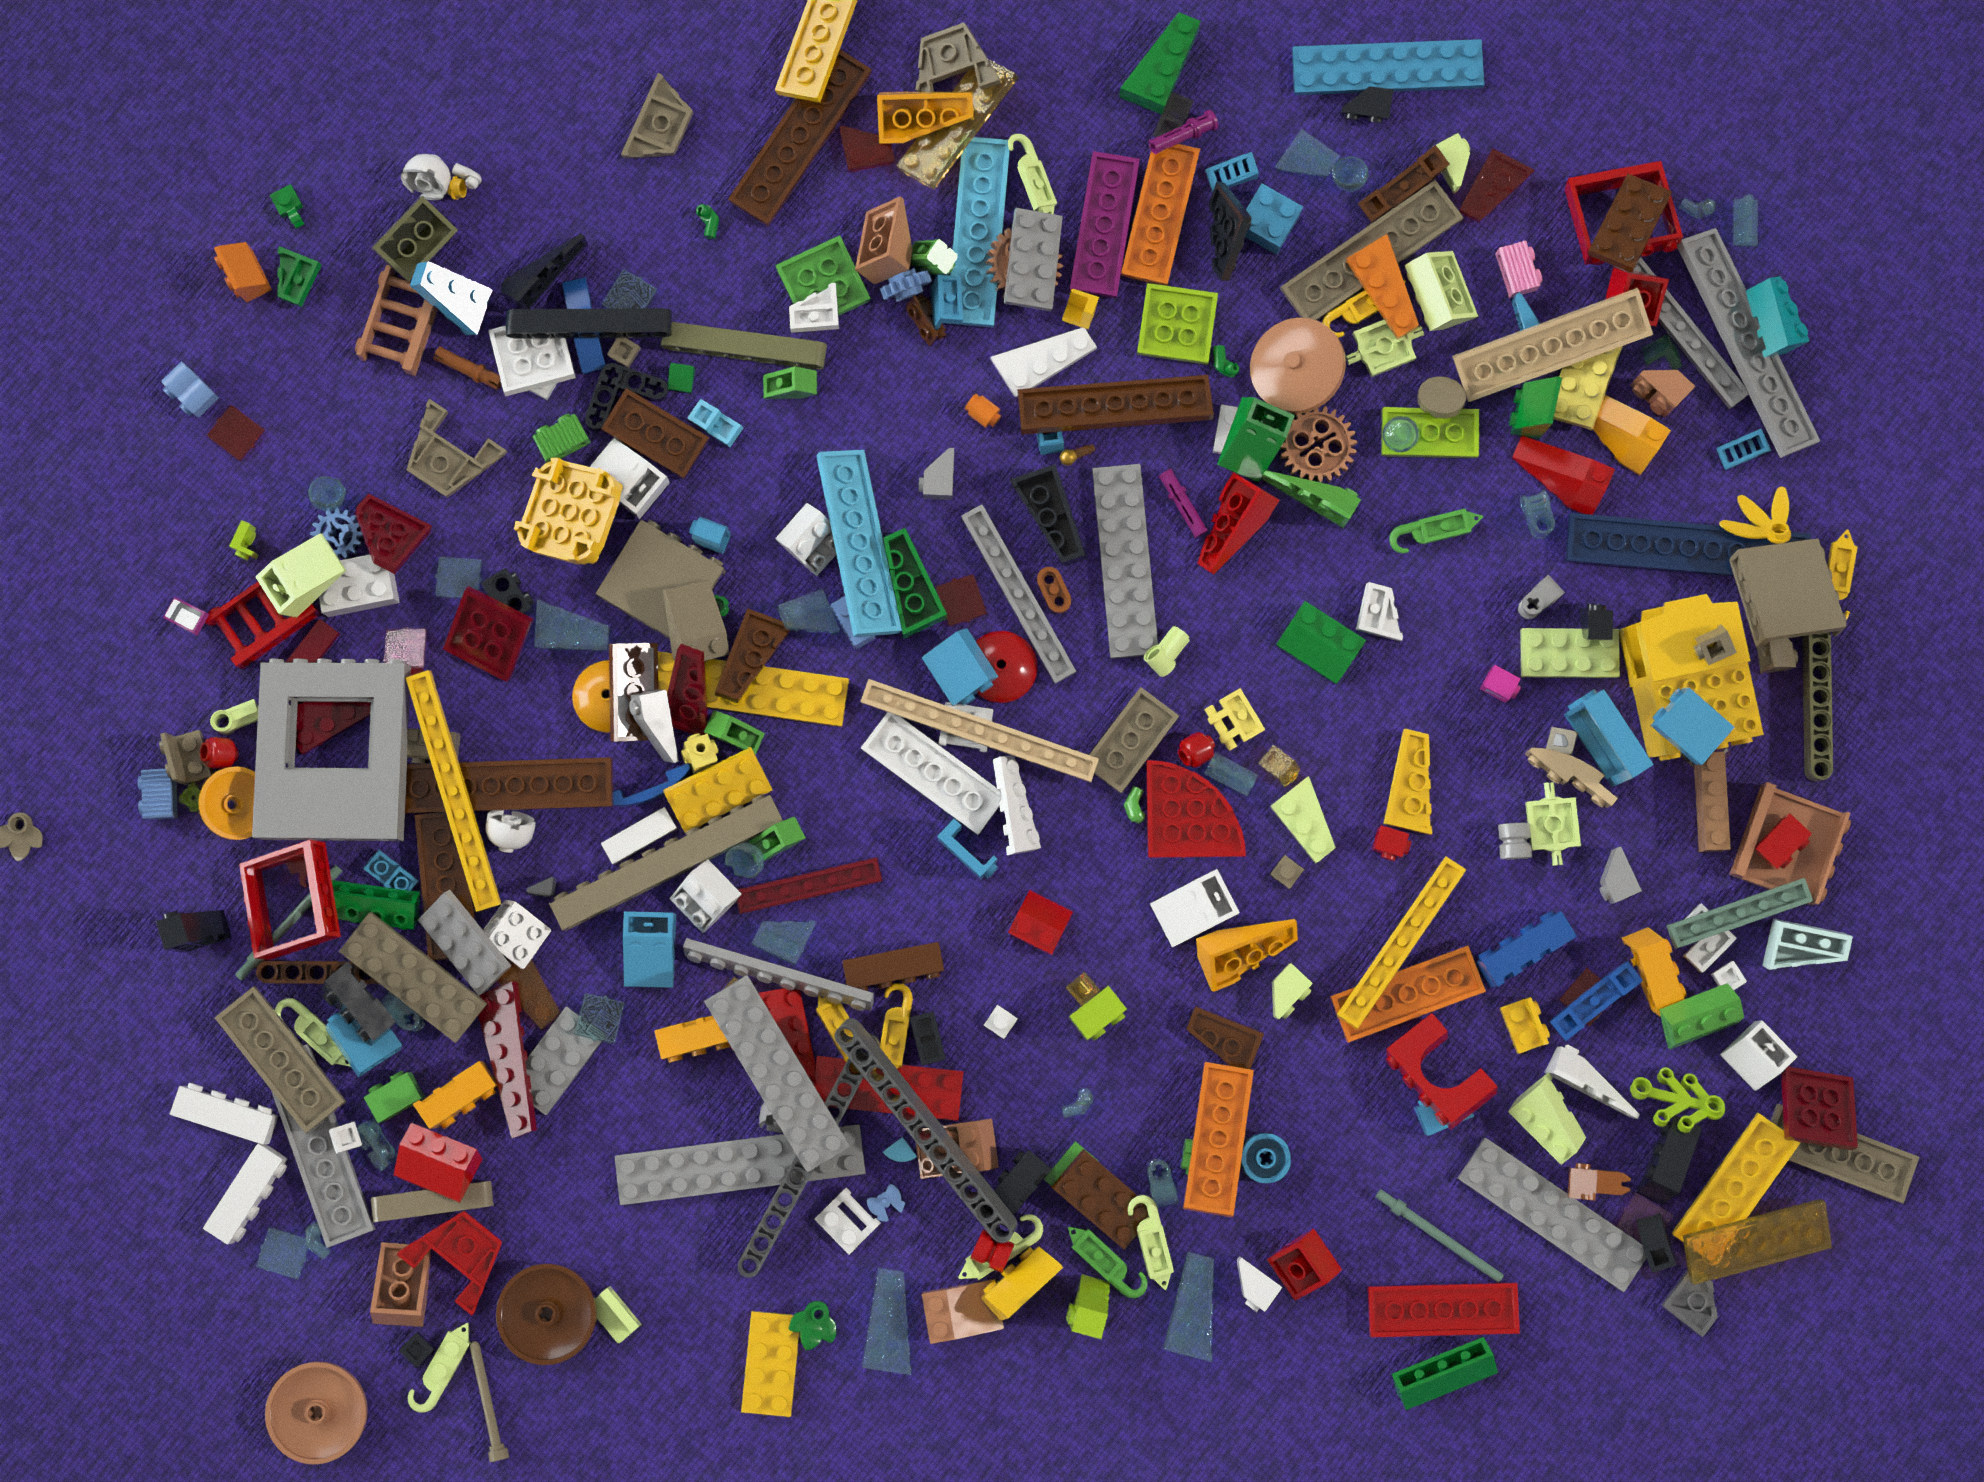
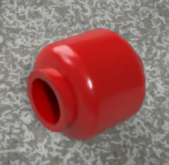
[1178,732,1215,768]
[199,737,239,769]

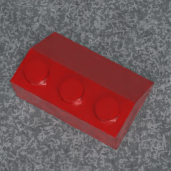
[394,1123,483,1203]

